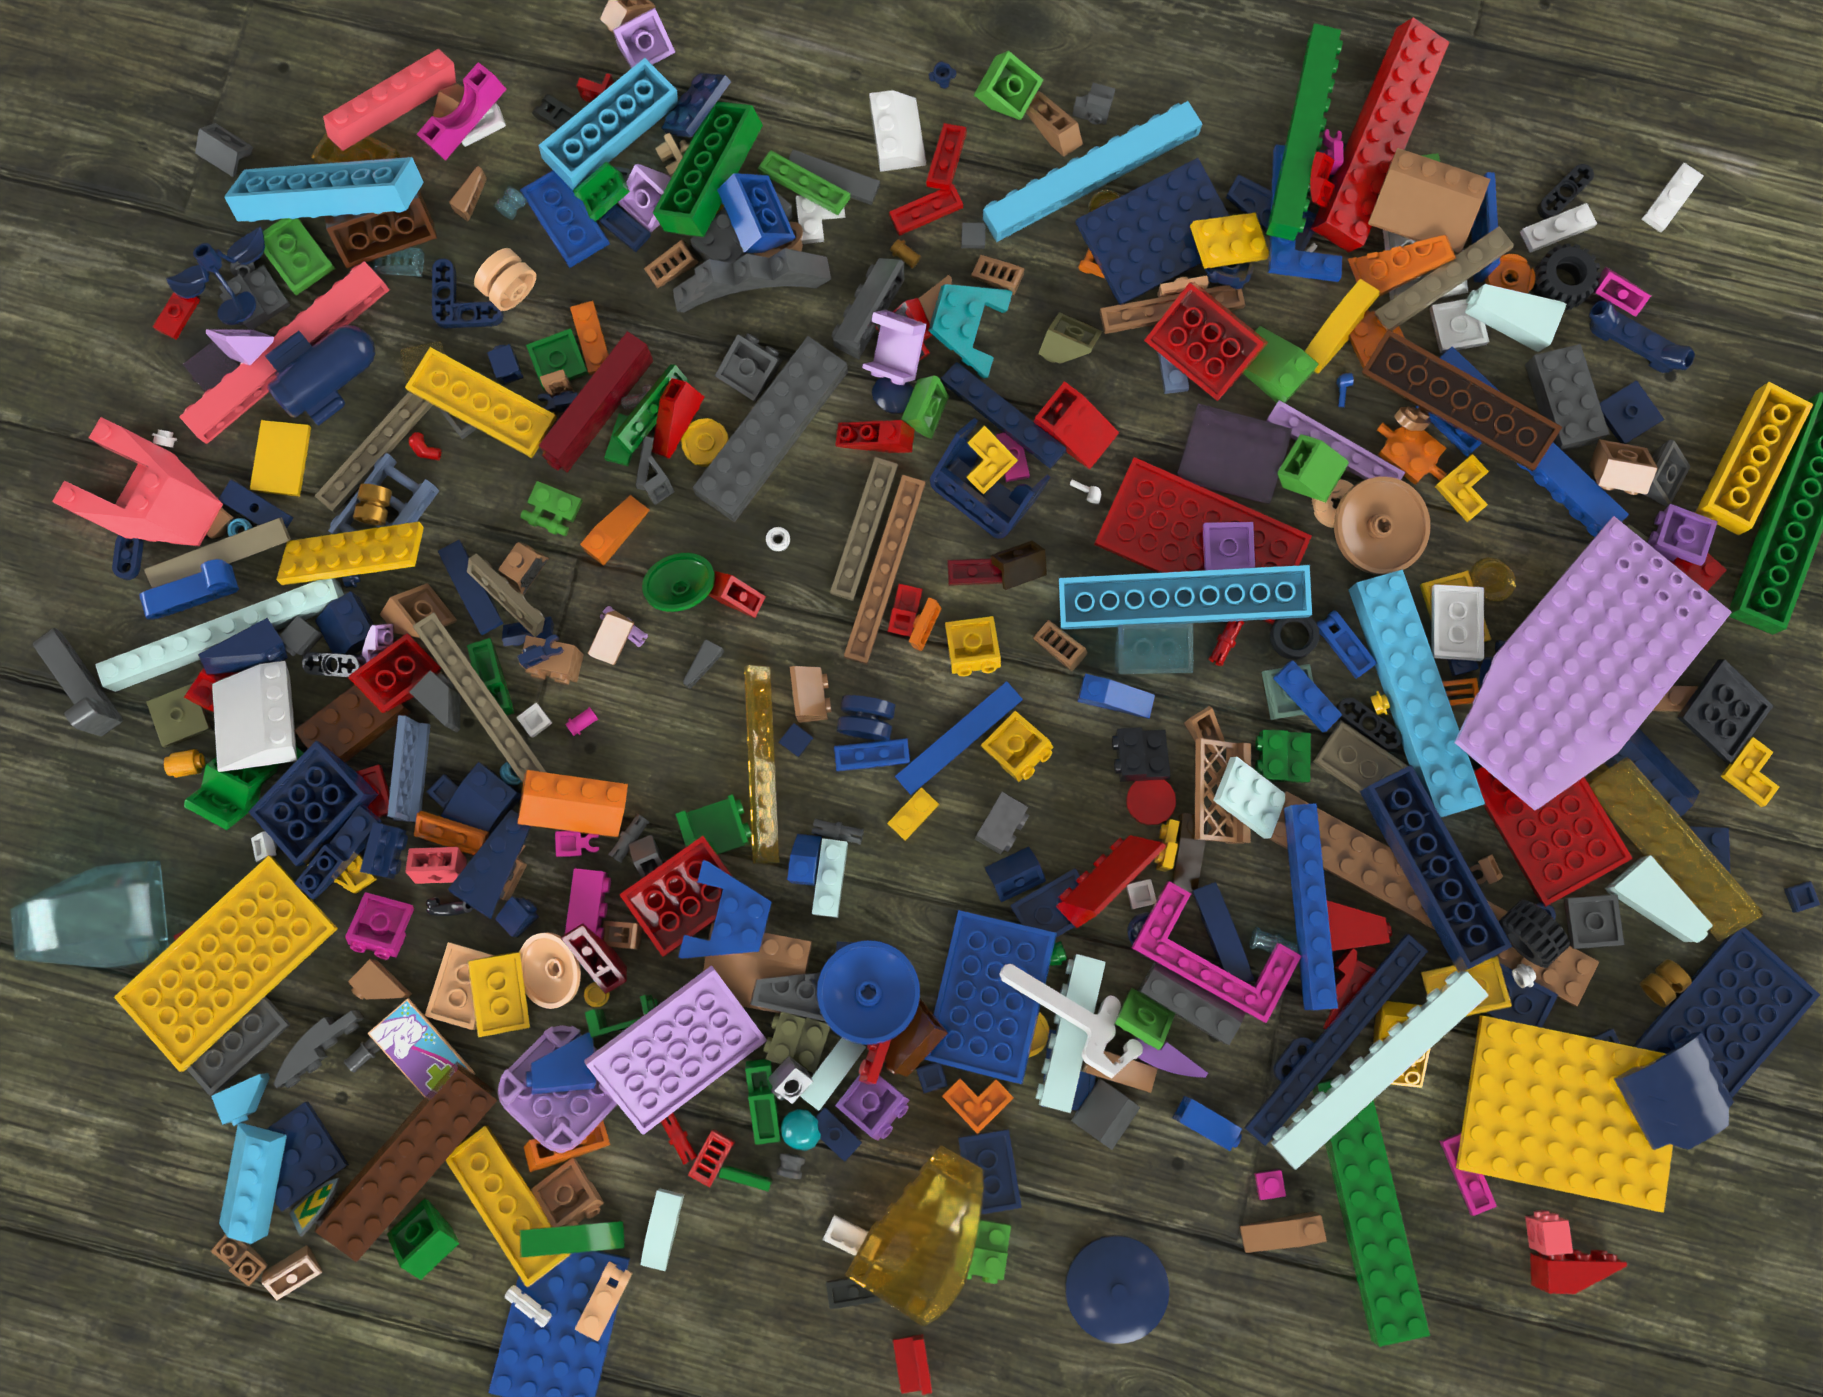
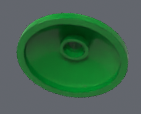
[642,553,715,612]

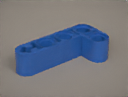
[139,559,239,620]

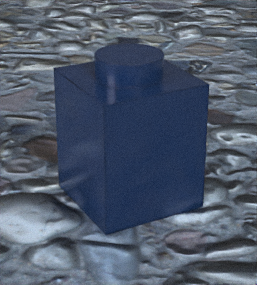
[487,344,524,386]

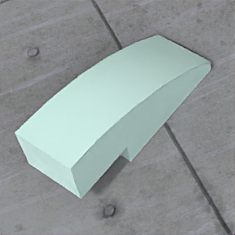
[800,1038,866,1111]
[640,1188,684,1271]

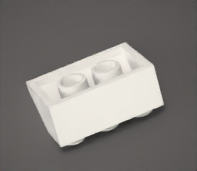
[869,90,926,172]

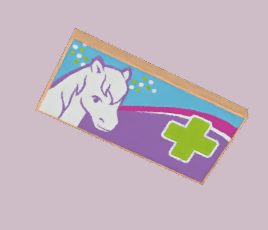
[367,998,476,1097]

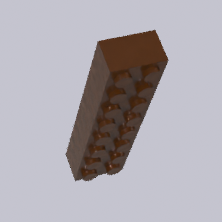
[1362,329,1562,471]
[315,1061,497,1262]

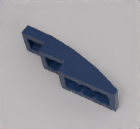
[438,540,504,635]
[1192,882,1254,983]

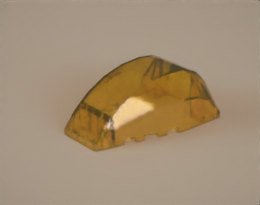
[845,1145,984,1326]

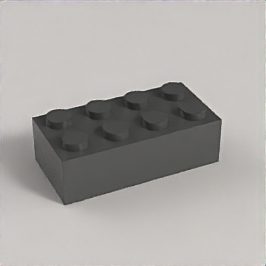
[690,174,793,263]
[1525,344,1609,451]

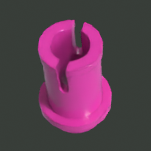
[565,707,599,736]

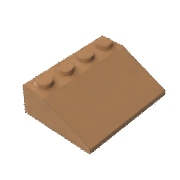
[1368,148,1490,255]
[703,923,813,1014]

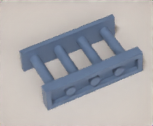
[328,453,439,534]

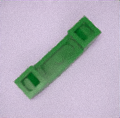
[520,1221,624,1257]

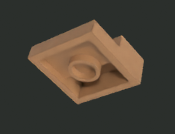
[531,1158,604,1227]

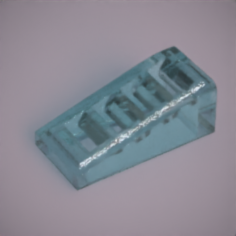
[374,248,425,277]

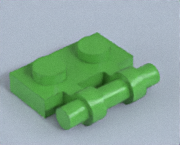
[520,481,583,536]

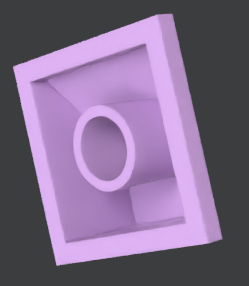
[618,164,671,232]

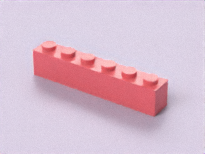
[323,48,456,151]

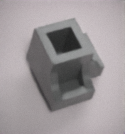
[1072,83,1116,125]

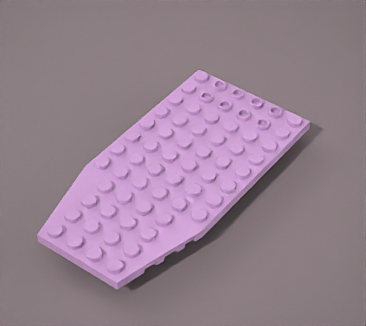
[1454,516,1732,811]

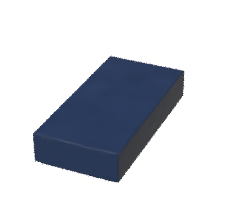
[599,204,651,252]

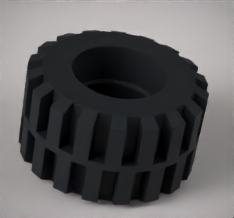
[1533,243,1601,311]
[1499,900,1570,968]

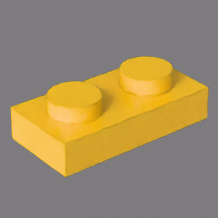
[887,788,939,841]

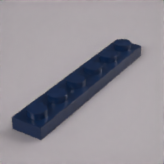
[941,362,1066,469]

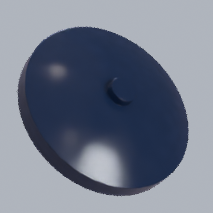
[1065,1235,1169,1344]

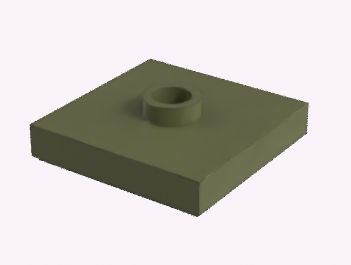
[146,683,212,748]

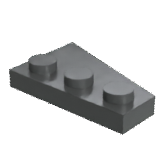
[750,972,825,1021]

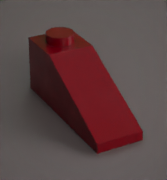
[561,923,627,994]

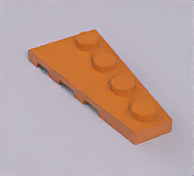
[1348,235,1456,297]

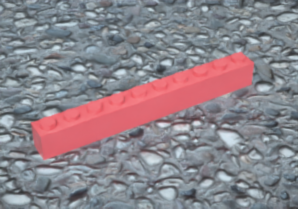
[179,261,389,444]

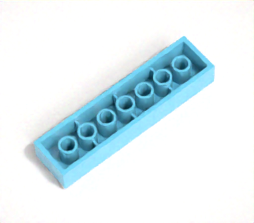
[224,157,424,222]

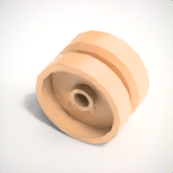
[474,248,536,311]

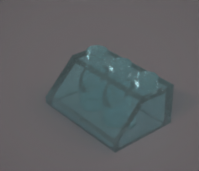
[1115,623,1193,674]

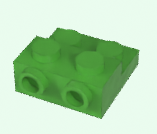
[952,1216,1011,1284]

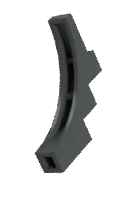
[673,248,831,313]

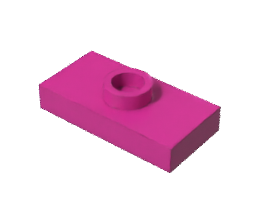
[996,433,1030,482]

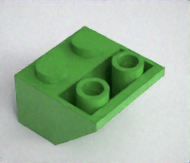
[1277,434,1349,503]

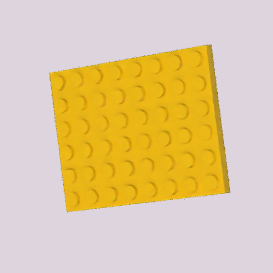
[1456,1015,1673,1213]

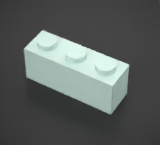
[812,838,848,918]

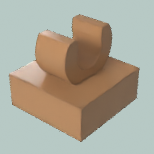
[1470,854,1503,884]

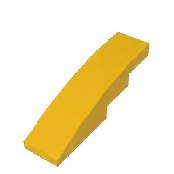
[1305,279,1380,374]

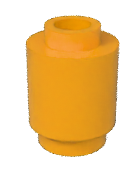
[164,749,205,778]

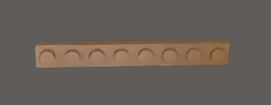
[844,475,926,665]

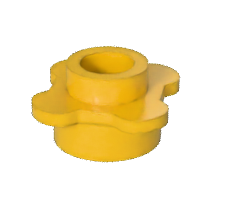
[1370,691,1391,715]

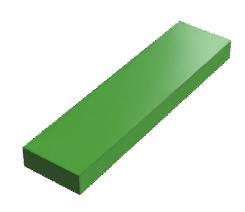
[758,150,851,215]

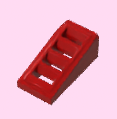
[688,1129,735,1188]

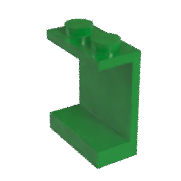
[676,794,752,855]
[585,995,659,1037]

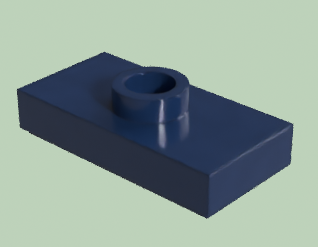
[816,1107,862,1162]

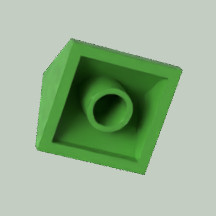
[901,376,949,439]

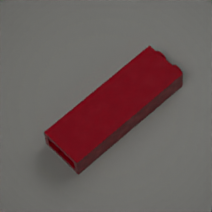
[538,331,653,473]

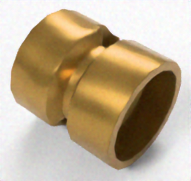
[353,483,392,526]
[1640,959,1692,1007]

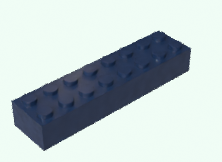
[1359,765,1512,972]

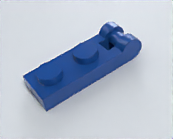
[1317,610,1377,679]

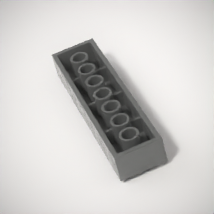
[692,336,848,523]

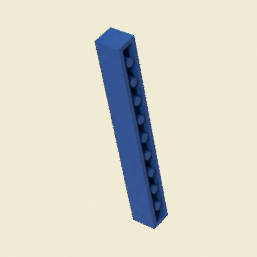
[1440,346,1629,537]

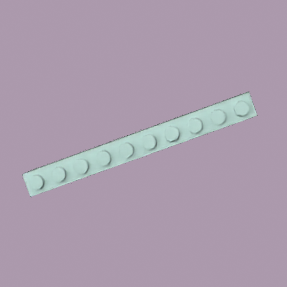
[95,578,344,692]
[1271,971,1488,1169]

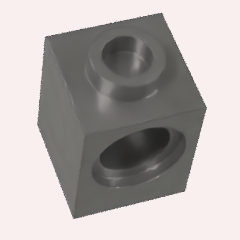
[768,1056,813,1104]

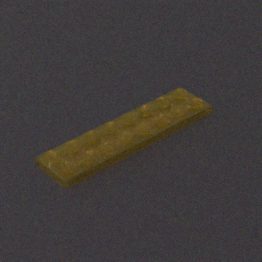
[1588,757,1763,942]

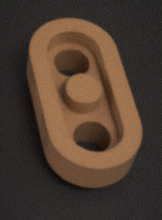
[1394,407,1431,431]

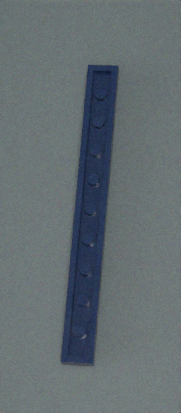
[1244,934,1428,1146]

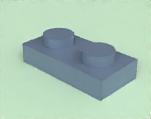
[1158,353,1189,394]

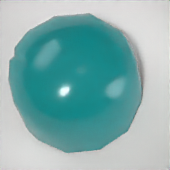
[781,1109,821,1151]

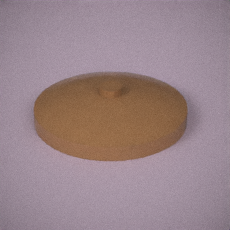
[1334,476,1430,575]

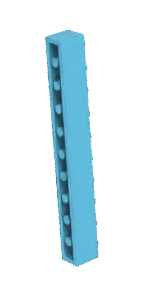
[983,101,1202,242]

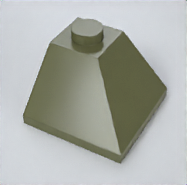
[1038,312,1102,364]

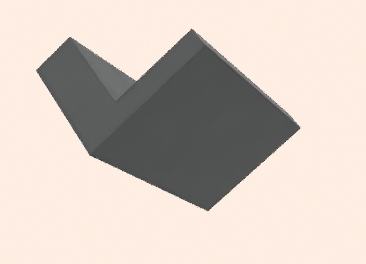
[195,123,253,177]
[643,455,674,505]

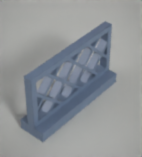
[388,715,430,822]

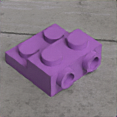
[1647,504,1718,566]
[835,1075,910,1141]

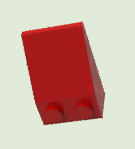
[348,633,441,713]

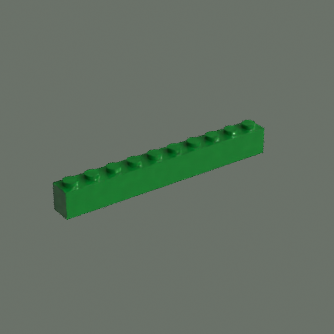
[1266,23,1343,241]

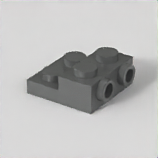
[219,265,291,330]
[715,333,783,401]

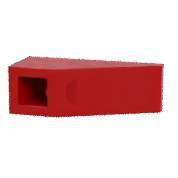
[652,378,705,459]
[835,420,915,453]

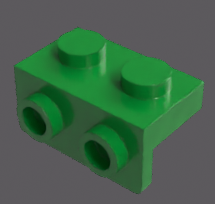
[573,162,630,222]

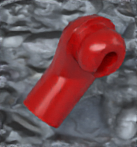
[409,432,442,460]

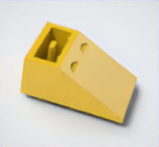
[1373,1001,1430,1088]

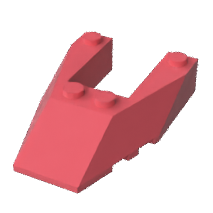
[52,417,223,546]

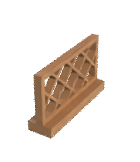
[1195,738,1251,844]

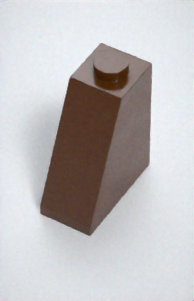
[885,998,948,1077]

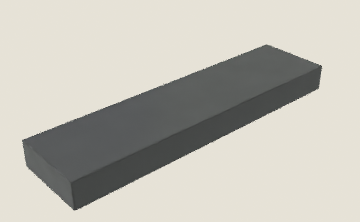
[789,150,880,205]

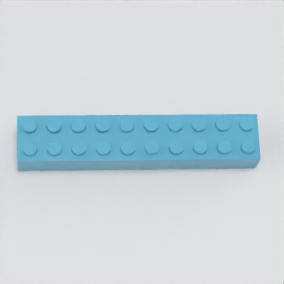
[1059,565,1312,630]
[1348,569,1485,818]

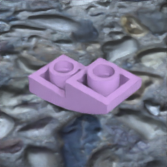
[362,624,393,662]

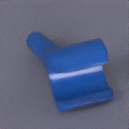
[1337,373,1353,408]

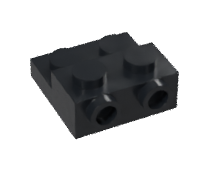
[1112,727,1171,782]

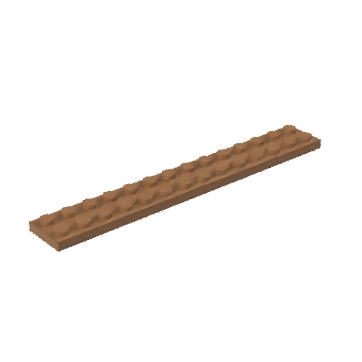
[1268,791,1599,1006]

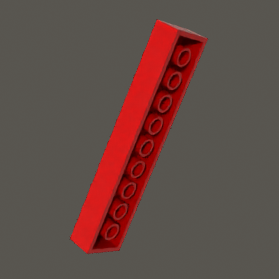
[1311,17,1449,252]

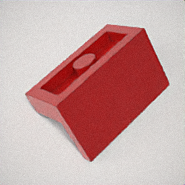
[893,1334,932,1395]

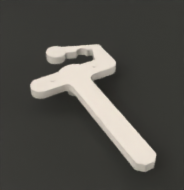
[999,964,1143,1078]

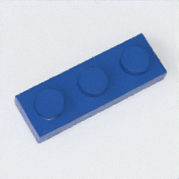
[1273,660,1342,732]

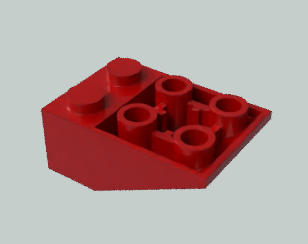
[1034,381,1119,470]
[1530,1249,1627,1294]

